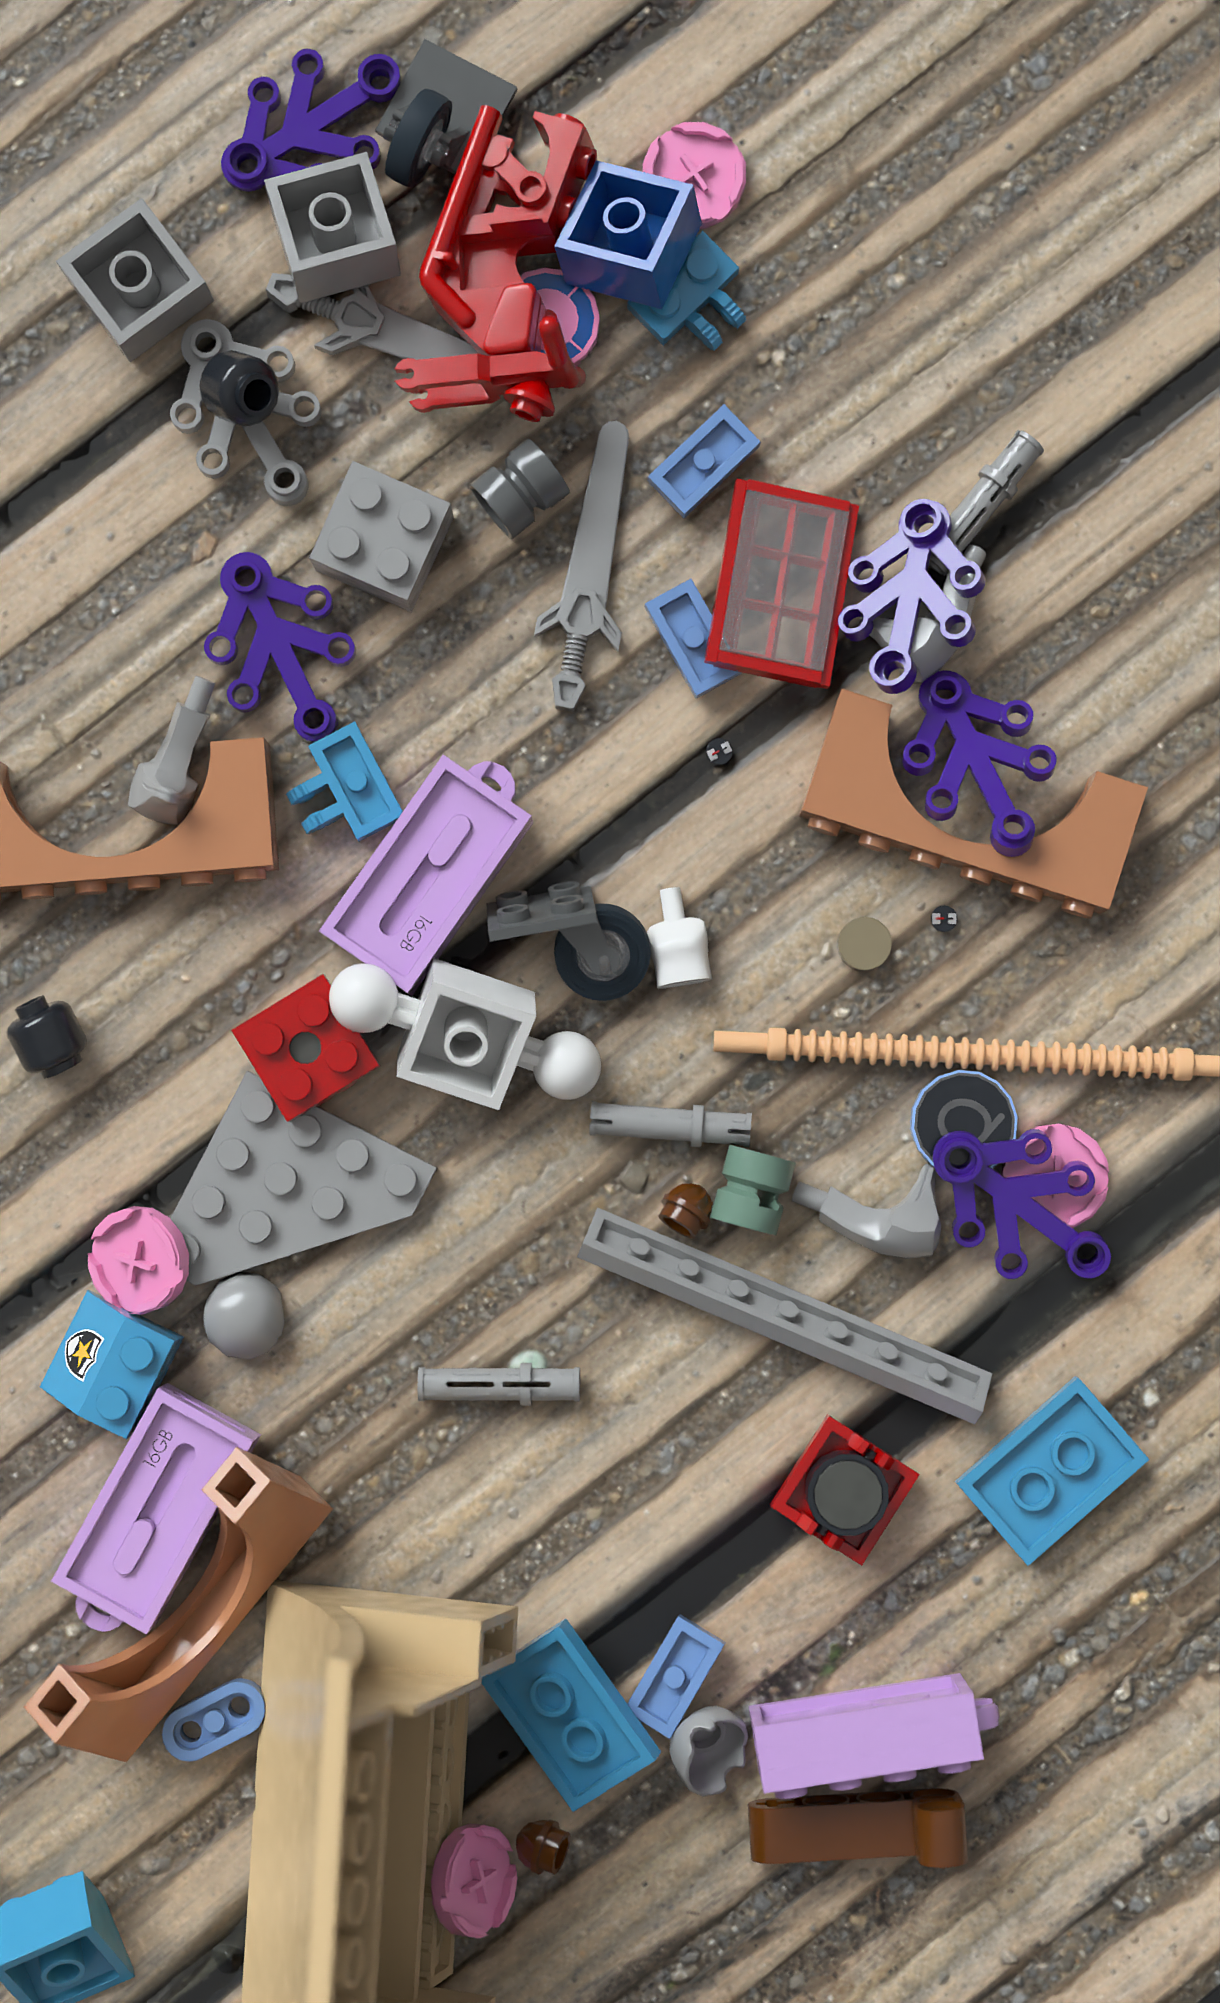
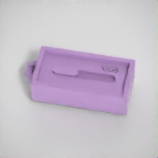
[319,754,533,996]
[51,1383,261,1635]
[748,1673,999,1799]

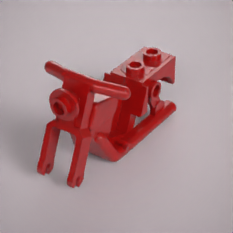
[394,105,597,422]

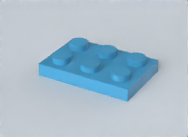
[955,1376,1150,1566]
[481,1618,661,1812]

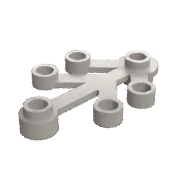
[170,319,322,506]

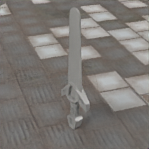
[266,273,479,360]
[534,421,629,712]

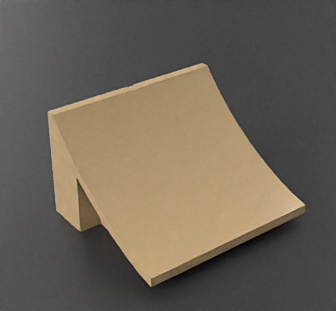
[241,1580,518,2003]

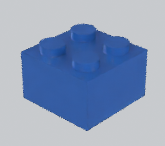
[554,160,702,309]

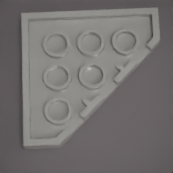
[170,1071,437,1286]

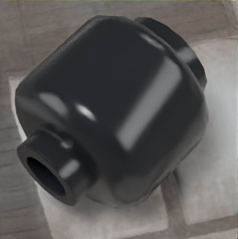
[199,350,280,426]
[6,995,87,1079]

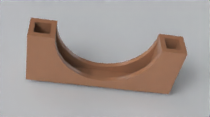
[799,689,1148,919]
[0,737,279,901]
[24,1447,333,1762]

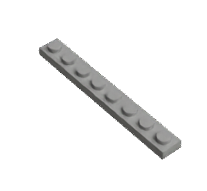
[577,1207,992,1424]

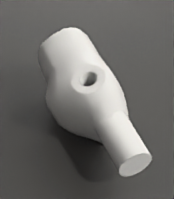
[647,887,712,989]

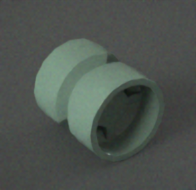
[710,1145,796,1236]

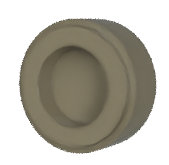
[837,917,892,971]

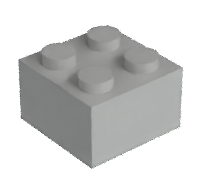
[264,152,401,304]
[56,198,214,363]
[309,461,454,612]

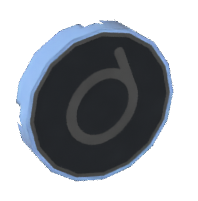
[910,1070,1018,1168]

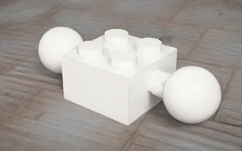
[329,958,601,1110]

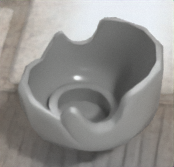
[203,1272,285,1360]
[669,1706,749,1797]

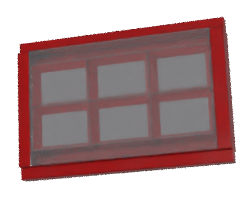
[704,478,859,689]

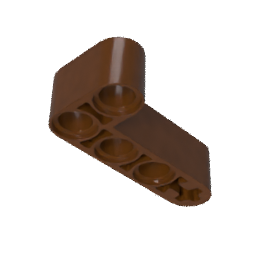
[748,1788,968,1868]

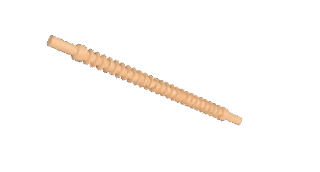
[713,1027,1220,1081]

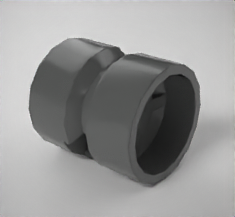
[469,438,570,539]

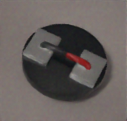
[706,738,733,765]
[931,905,957,932]

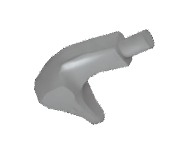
[858,545,986,683]
[128,676,216,825]
[792,1164,941,1259]

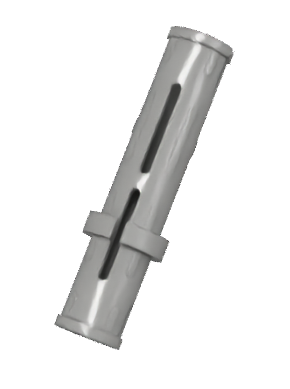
[928,430,1044,575]
[589,1101,752,1147]
[417,1363,581,1406]

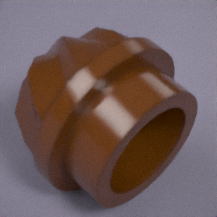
[658,1183,713,1239]
[516,1819,571,1875]

